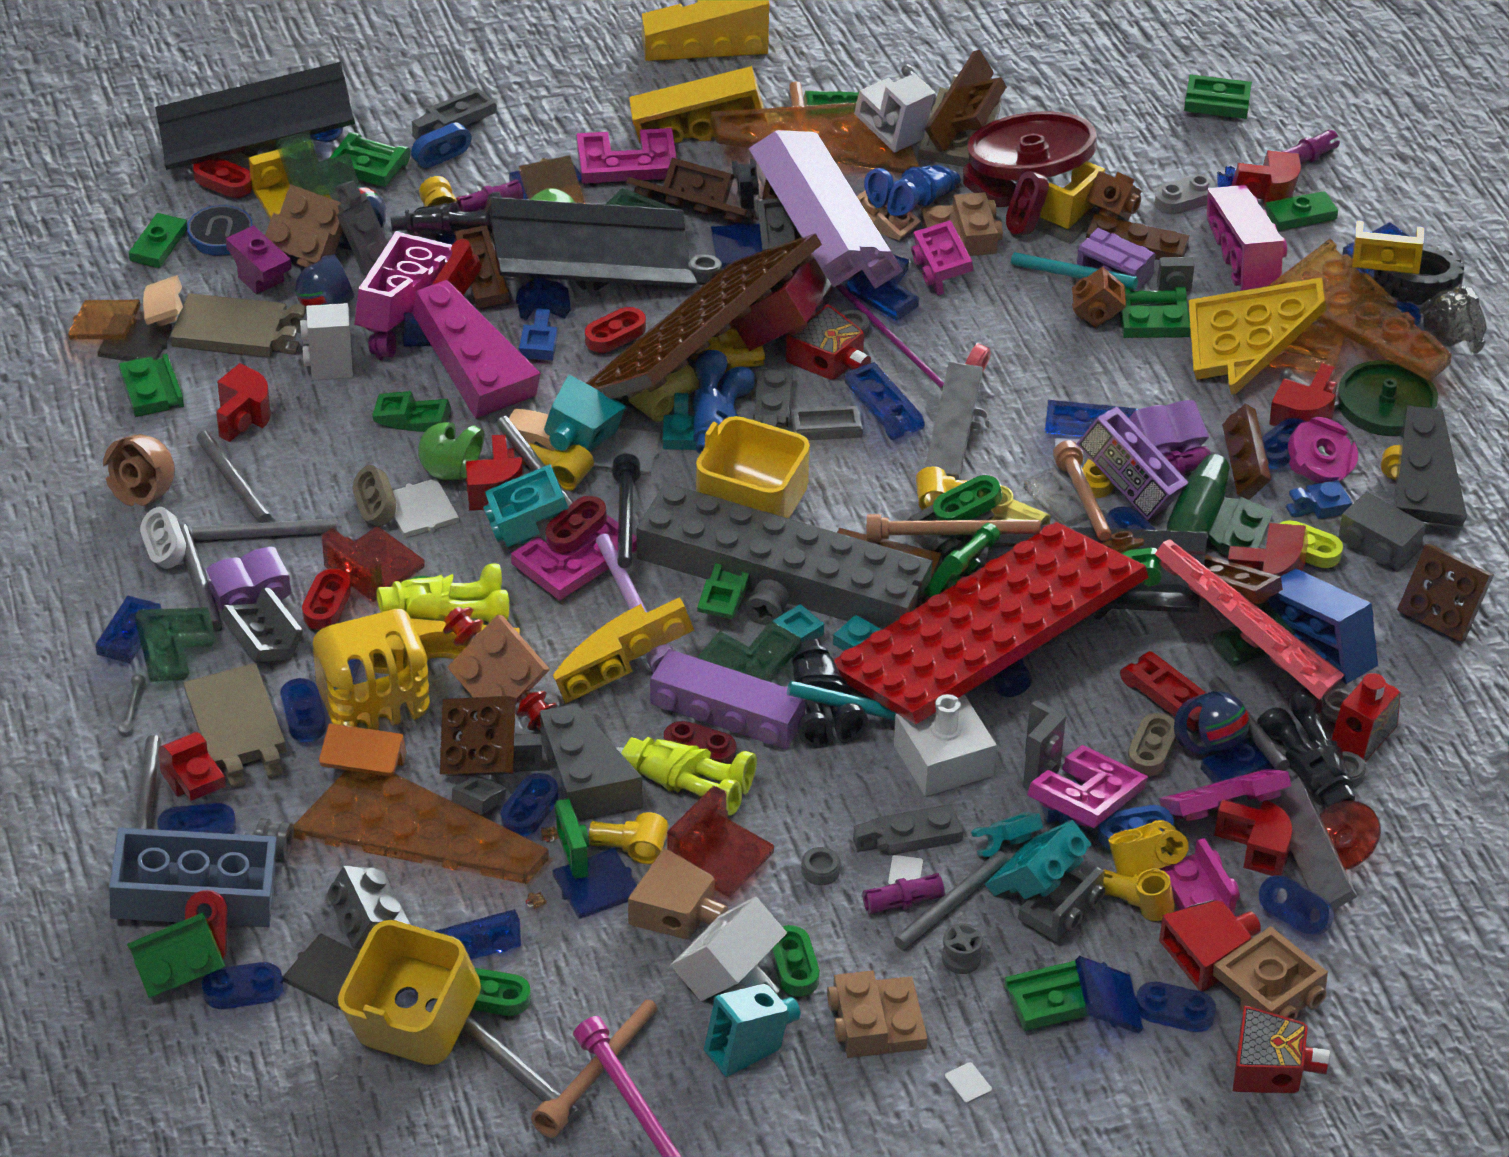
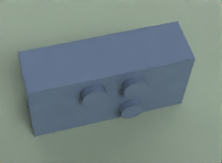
[109,827,276,927]

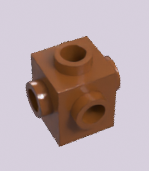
[1085,171,1142,221]
[1072,267,1126,328]

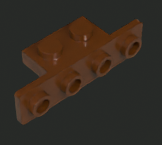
[925,50,1007,152]
[626,157,754,224]

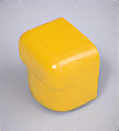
[696,416,810,519]

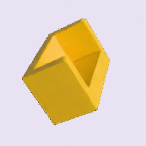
[1040,162,1105,229]
[1352,221,1424,274]

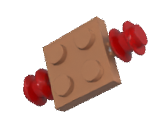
[443,607,557,730]

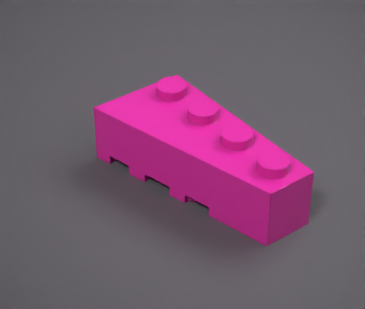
[1207,185,1287,291]
[354,232,452,332]
[413,280,541,419]

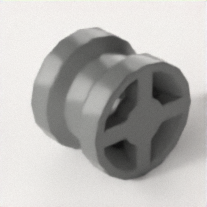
[746,579,789,626]
[255,818,294,860]
[942,923,983,974]

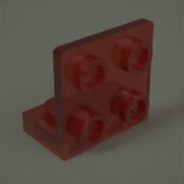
[322,527,425,602]
[667,785,774,897]

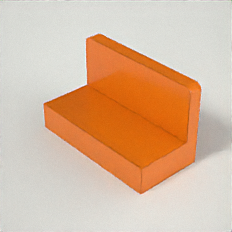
[319,723,407,777]

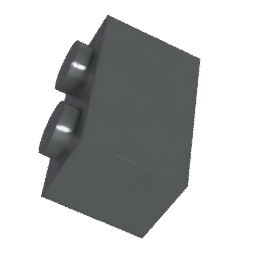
[1338,491,1426,572]

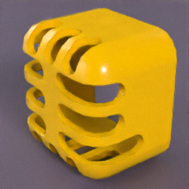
[312,609,430,730]

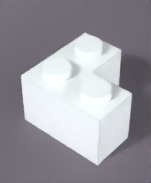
[854,73,935,152]
[300,303,353,380]

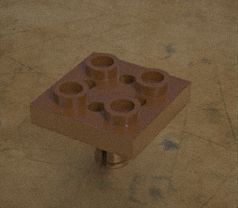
[1397,544,1494,641]
[439,696,516,776]

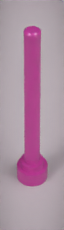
[573,1016,682,1157]

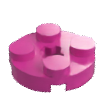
[1288,417,1358,483]

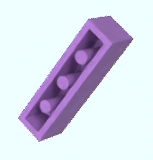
[650,649,805,750]

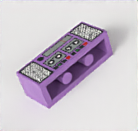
[1077,407,1189,520]

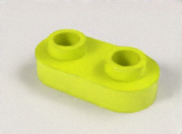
[1279,520,1343,568]

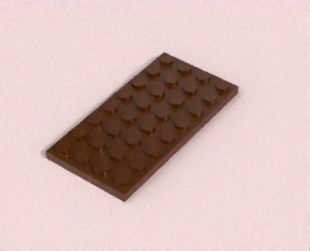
[586,233,822,401]

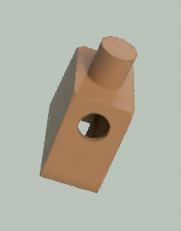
[628,848,728,939]

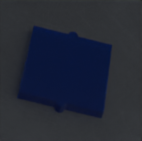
[711,223,763,268]
[552,848,637,919]
[1075,955,1143,1034]

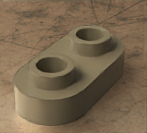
[352,465,396,526]
[1127,713,1176,776]

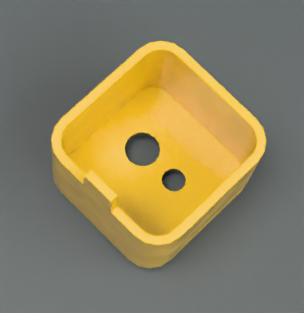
[338,920,481,1065]

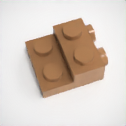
[265,184,343,267]
[920,192,1003,256]
[1213,926,1328,1020]
[827,970,927,1058]

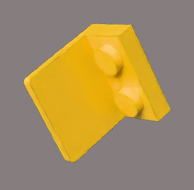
[249,141,332,220]

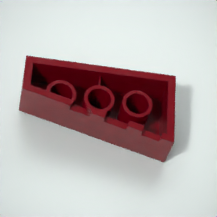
[731,254,832,351]

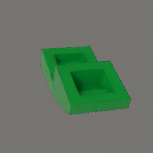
[372,391,452,432]
[697,563,749,619]

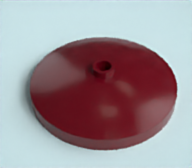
[967,111,1097,180]

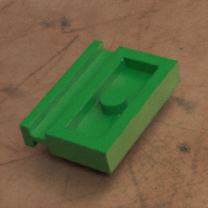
[1184,74,1252,119]
[119,353,184,417]
[127,912,225,998]
[1004,960,1101,1031]

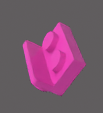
[911,220,974,296]
[1160,838,1240,914]

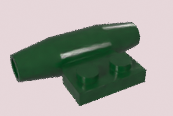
[1166,454,1273,556]

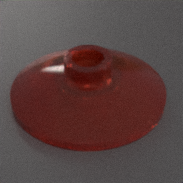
[1319,801,1381,870]

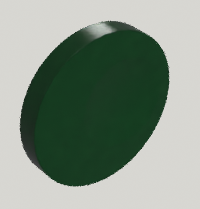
[1337,360,1438,437]

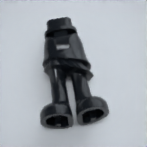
[390,192,502,236]
[792,639,869,748]
[1257,688,1355,813]

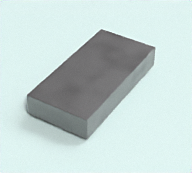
[790,405,863,440]

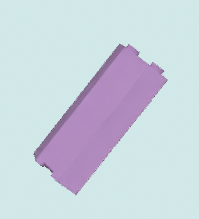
[749,131,903,289]

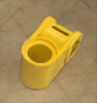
[1108,820,1189,877]

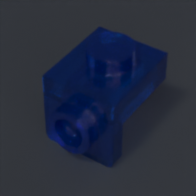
[516,278,571,320]

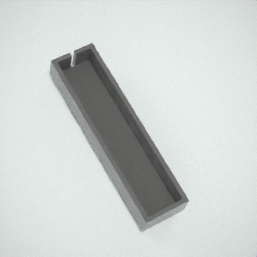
[636,483,932,629]

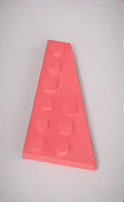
[1155,539,1344,700]

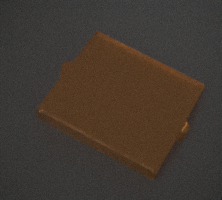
[518,155,585,203]
[68,299,141,340]

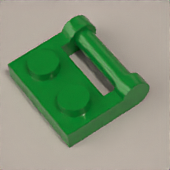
[327,132,411,187]
[1119,287,1191,338]
[924,523,1000,598]

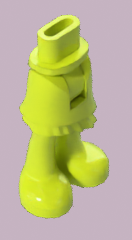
[376,563,509,623]
[621,737,757,815]

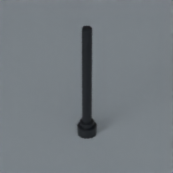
[612,453,640,568]

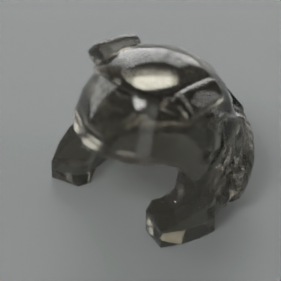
[1419,285,1487,354]

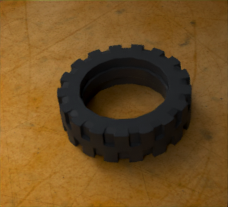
[1373,244,1465,305]

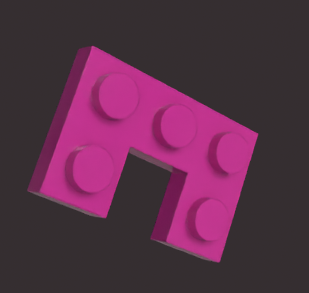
[576,128,677,184]
[511,515,637,601]
[1027,745,1148,828]
[1159,769,1292,821]

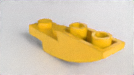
[553,597,695,704]

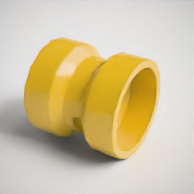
[419,176,457,207]

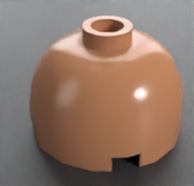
[103,434,175,506]

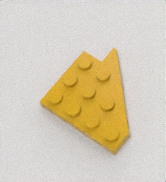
[1189,277,1326,395]

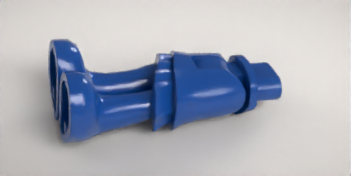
[864,165,961,216]
[693,350,755,454]

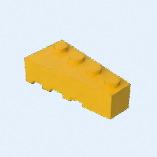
[642,0,770,61]
[629,66,770,144]

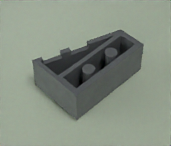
[1393,405,1467,527]
[540,703,643,821]

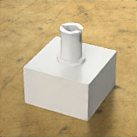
[894,694,997,797]
[670,897,787,1001]

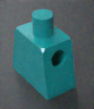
[544,375,626,452]
[703,984,801,1077]

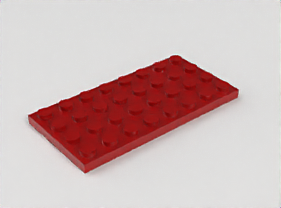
[834,522,1149,725]

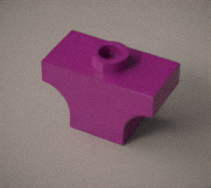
[226,225,292,295]

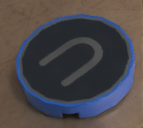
[187,205,253,256]

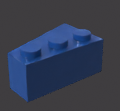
[1265,568,1378,684]

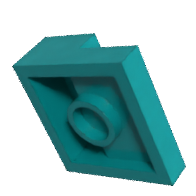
[483,464,569,547]
[985,820,1091,899]

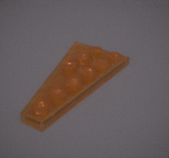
[710,103,919,174]
[1268,238,1452,381]
[294,770,549,884]

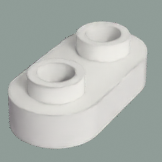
[140,507,186,569]

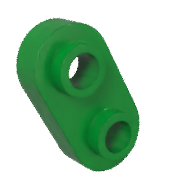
[933,475,1003,521]
[770,925,820,996]
[472,968,531,1016]

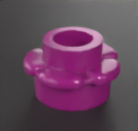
[368,330,396,361]

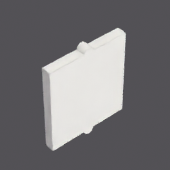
[393,478,459,538]

